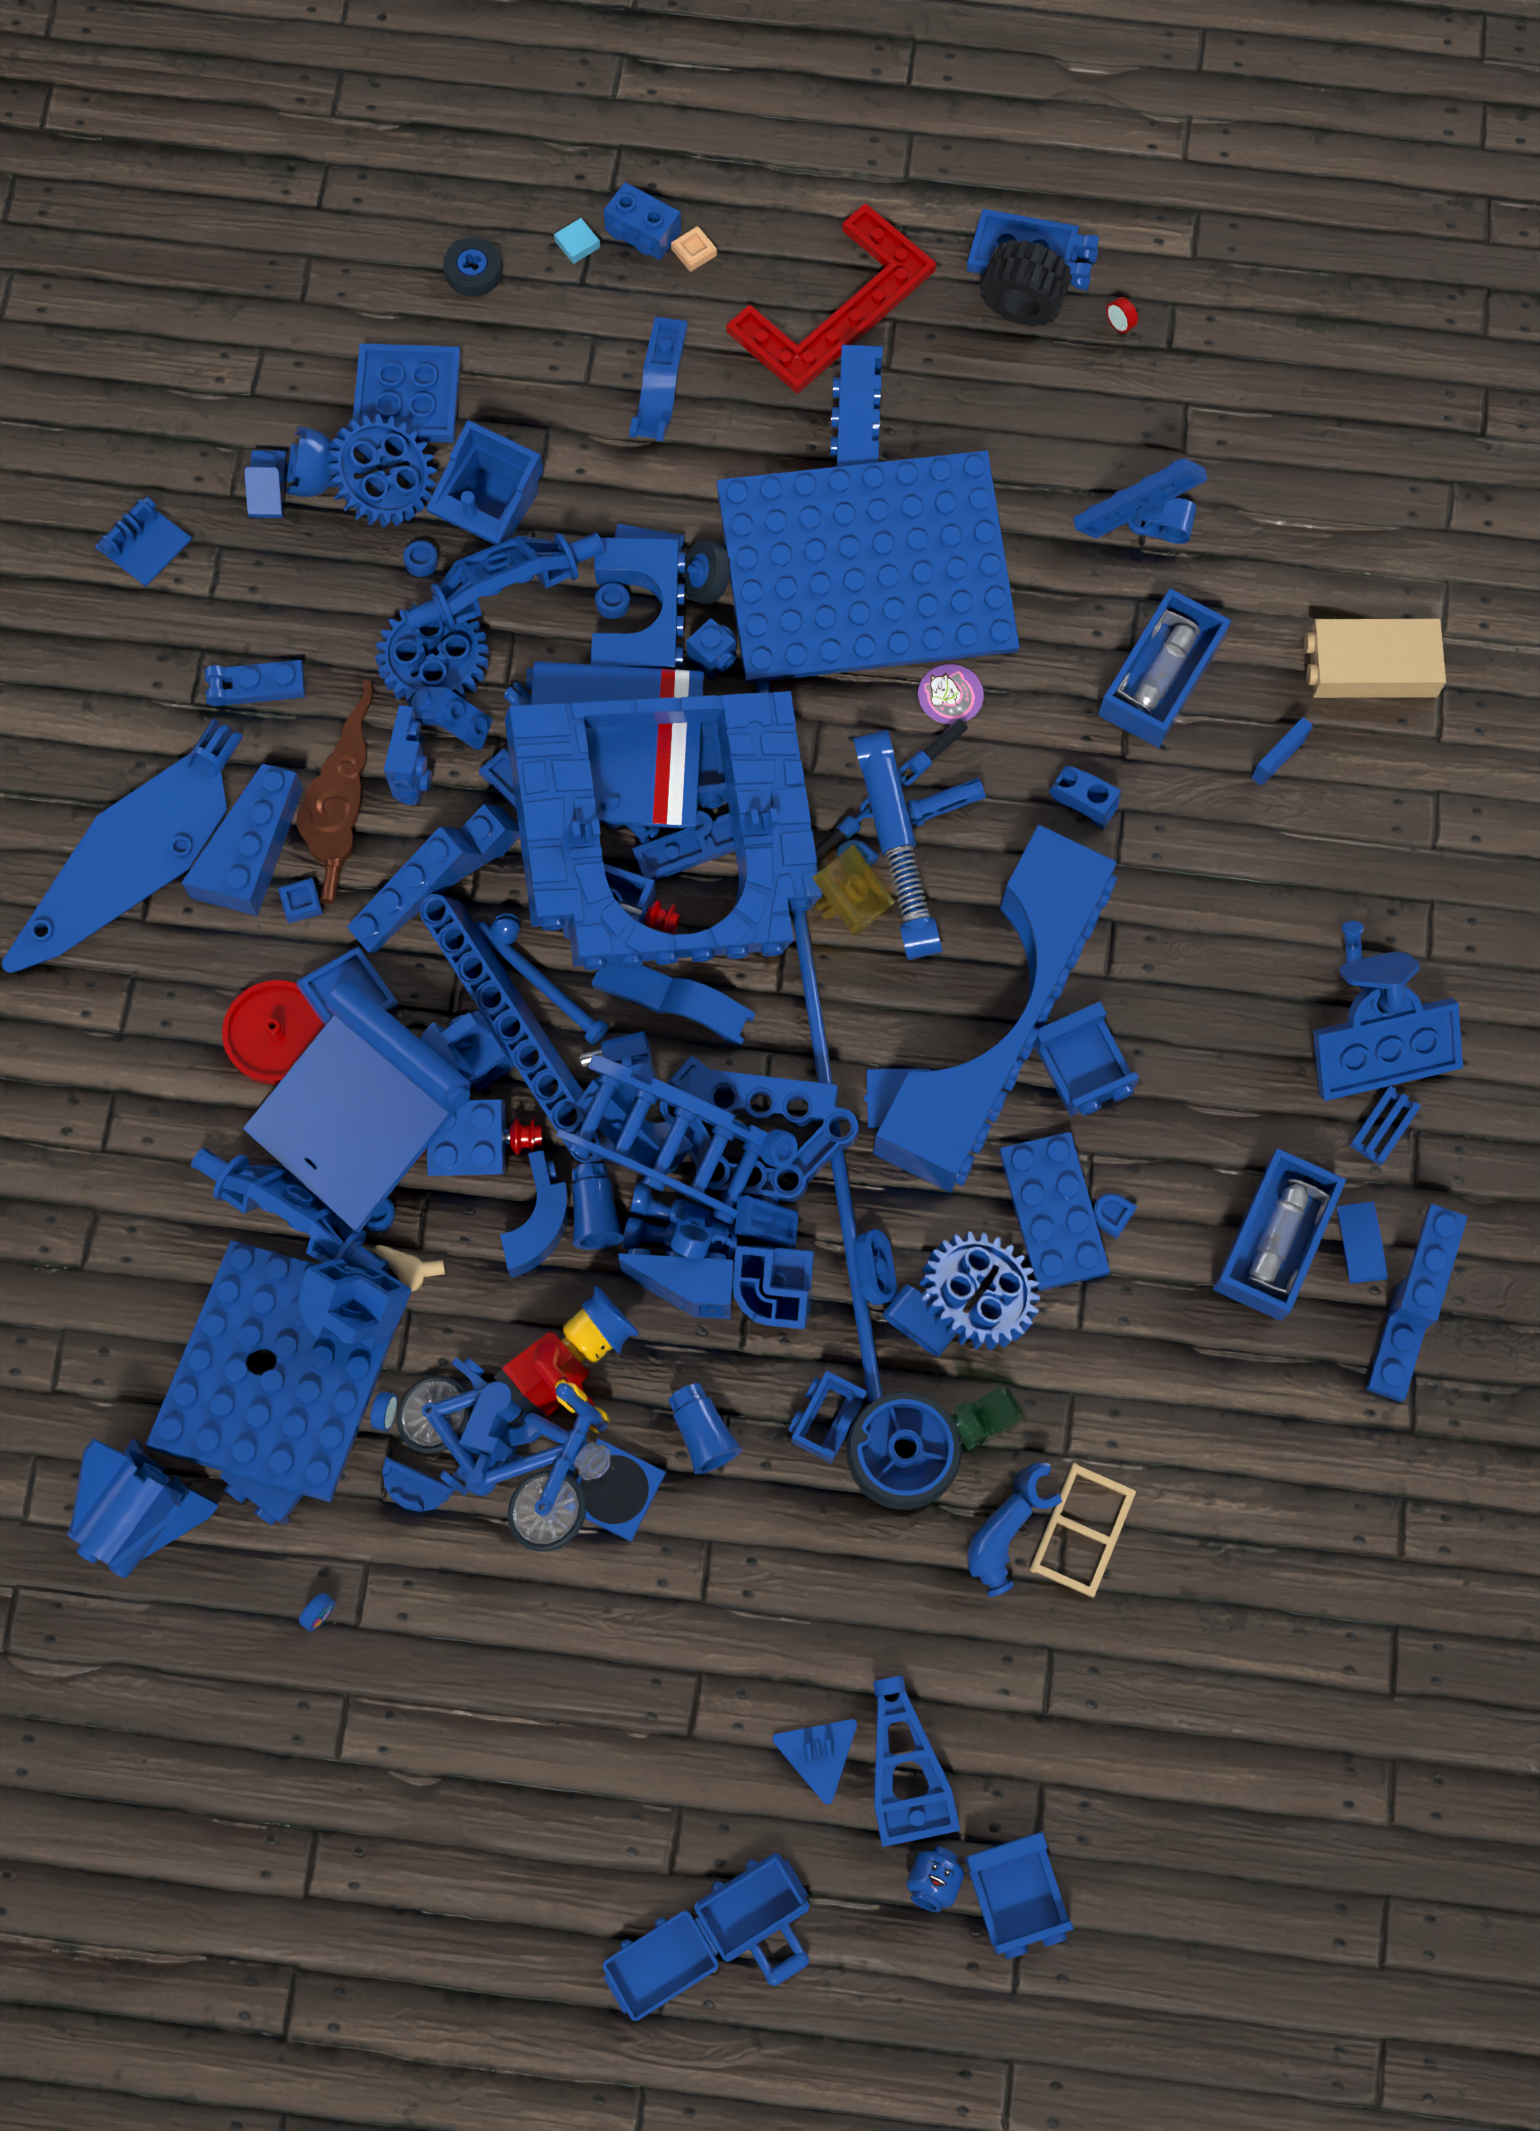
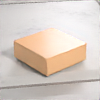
[671,226,717,272]

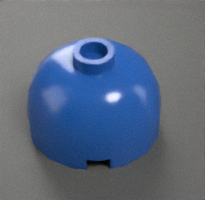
[286,426,334,497]

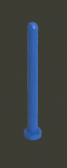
[476,921,609,1045]

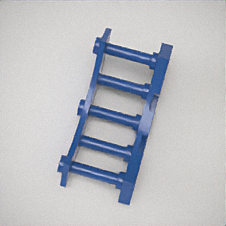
[556,1054,768,1225]

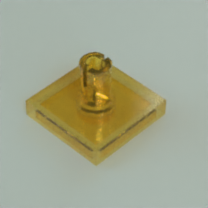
[812,844,895,936]

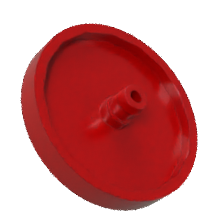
[222,980,325,1085]

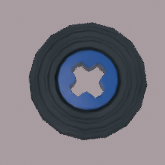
[443,237,503,296]

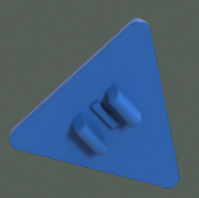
[773,1719,857,1804]

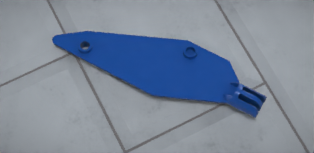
[2,718,243,973]

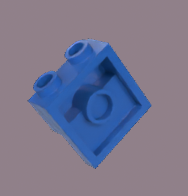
[384,705,432,805]

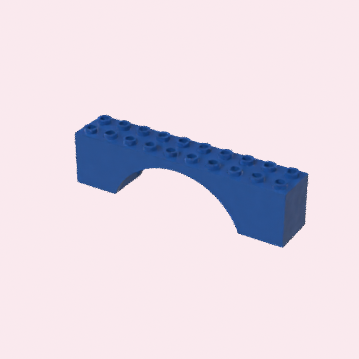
[873,824,1118,1193]

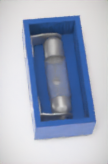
[1098,588,1232,748]
[1212,1148,1347,1321]

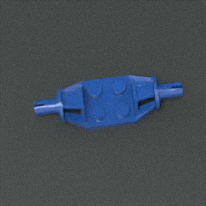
[403,532,605,632]
[191,1147,389,1272]

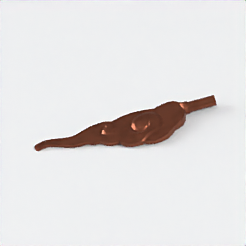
[296,680,373,904]

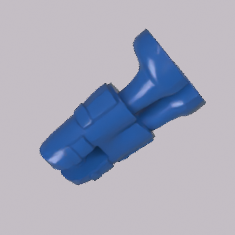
[622,1181,733,1255]

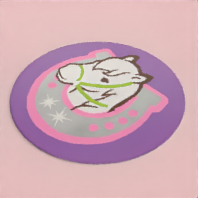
[918,664,984,725]

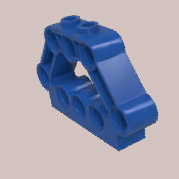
[660,1067,859,1205]

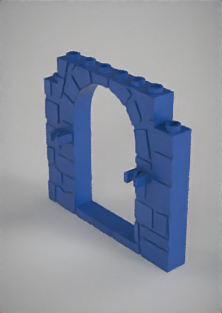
[505,691,822,971]

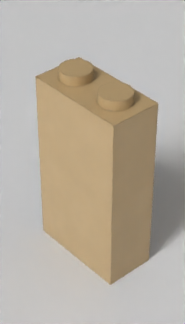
[1304,619,1446,698]

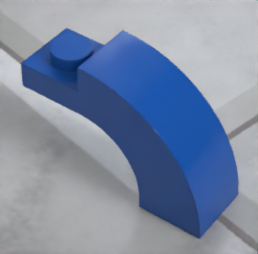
[500,1150,569,1278]

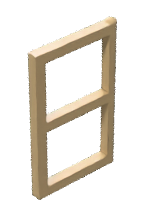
[1029,1463,1136,1598]

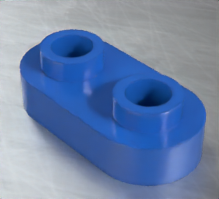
[855,1229,897,1305]

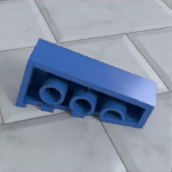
[830,345,883,468]
[182,764,303,916]

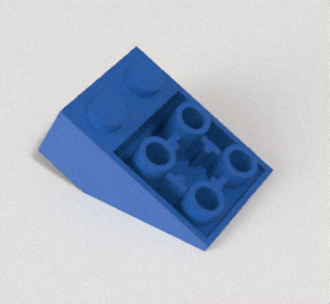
[619,1248,734,1320]

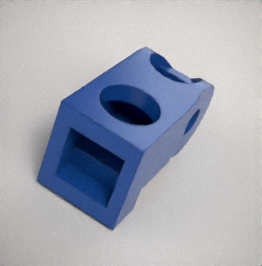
[1049,766,1121,830]

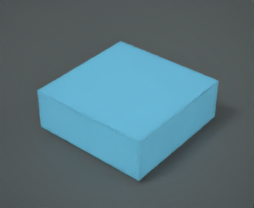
[554,218,600,264]

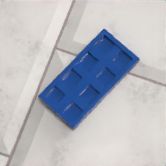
[999,1132,1110,1292]

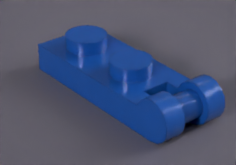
[204,660,306,706]

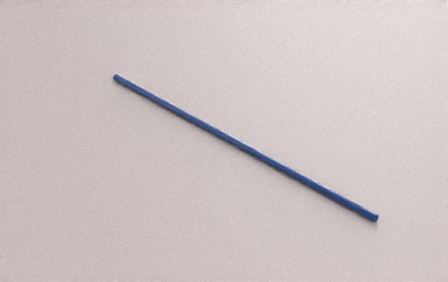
[755,681,883,1403]

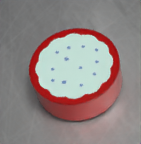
[1106,297,1138,333]

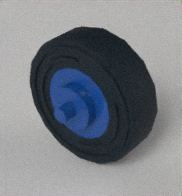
[682,540,730,604]

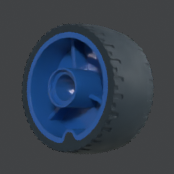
[846,1392,962,1510]

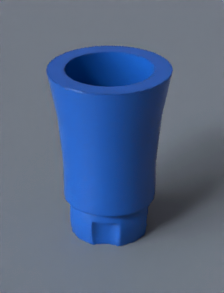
[571,1163,624,1250]
[668,1383,743,1474]

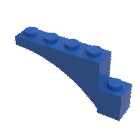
[347,804,520,953]

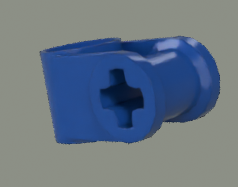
[1127,498,1196,544]

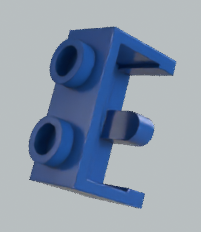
[788,1371,867,1465]

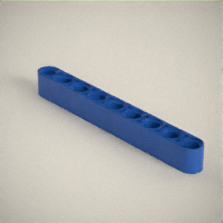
[420,894,615,1163]

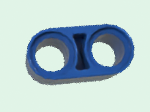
[882,1284,957,1357]

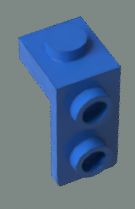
[410,686,492,750]

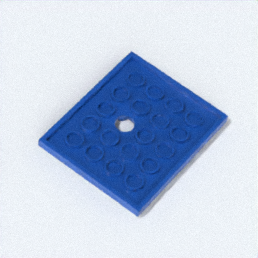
[146,1240,399,1503]

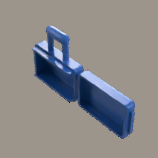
[603,1853,809,2021]

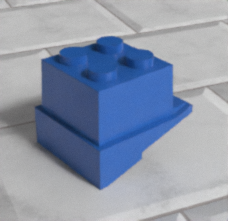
[426,420,543,545]

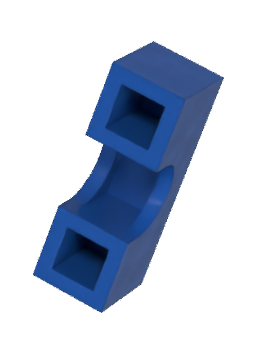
[576,1077,694,1175]

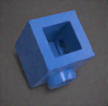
[686,618,736,681]

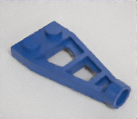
[873,1675,961,1847]

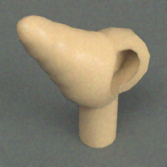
[375,1245,445,1291]

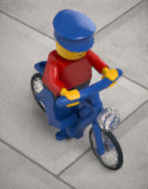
[396,1286,639,1552]

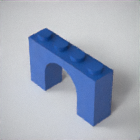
[591,538,686,670]

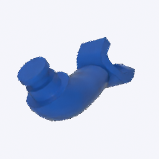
[967,1462,1063,1597]

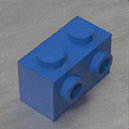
[603,182,681,260]

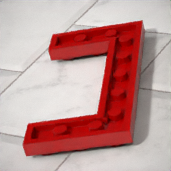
[726,203,937,394]

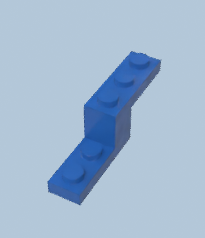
[1365,1204,1468,1402]

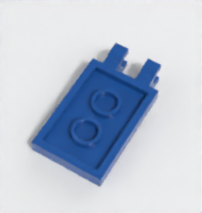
[967,209,1099,291]

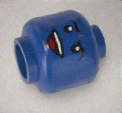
[906,1847,964,1912]

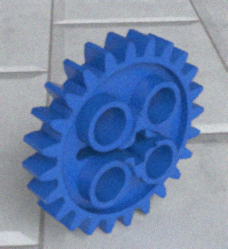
[325,414,436,527]
[375,601,490,706]
[919,1232,1040,1351]

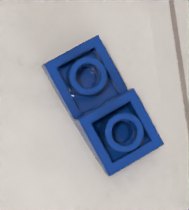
[1337,1201,1387,1284]

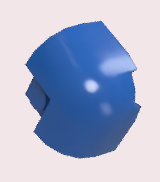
[420,1010,516,1092]
[733,1244,815,1329]
[299,1259,412,1349]

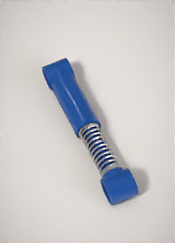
[853,729,943,960]

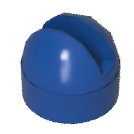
[489,912,521,944]

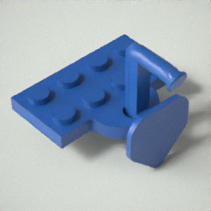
[1313,921,1463,1101]

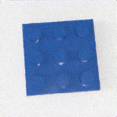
[353,343,461,443]

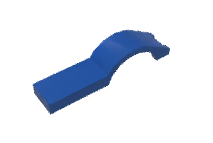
[629,317,688,442]
[592,963,756,1047]

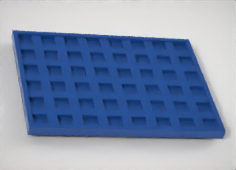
[716,450,1020,684]

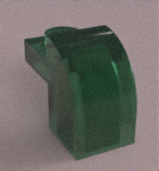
[951,1387,1027,1450]

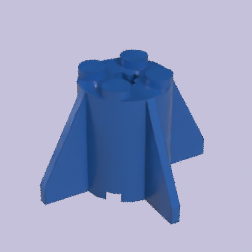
[67,1438,219,1578]

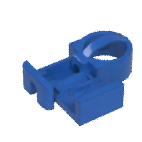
[670,1202,737,1259]

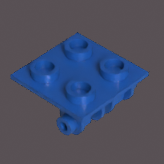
[95,497,192,587]

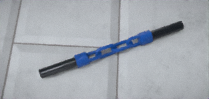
[815,719,968,865]

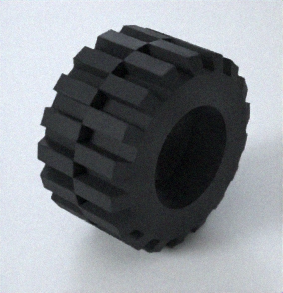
[980,240,1072,326]

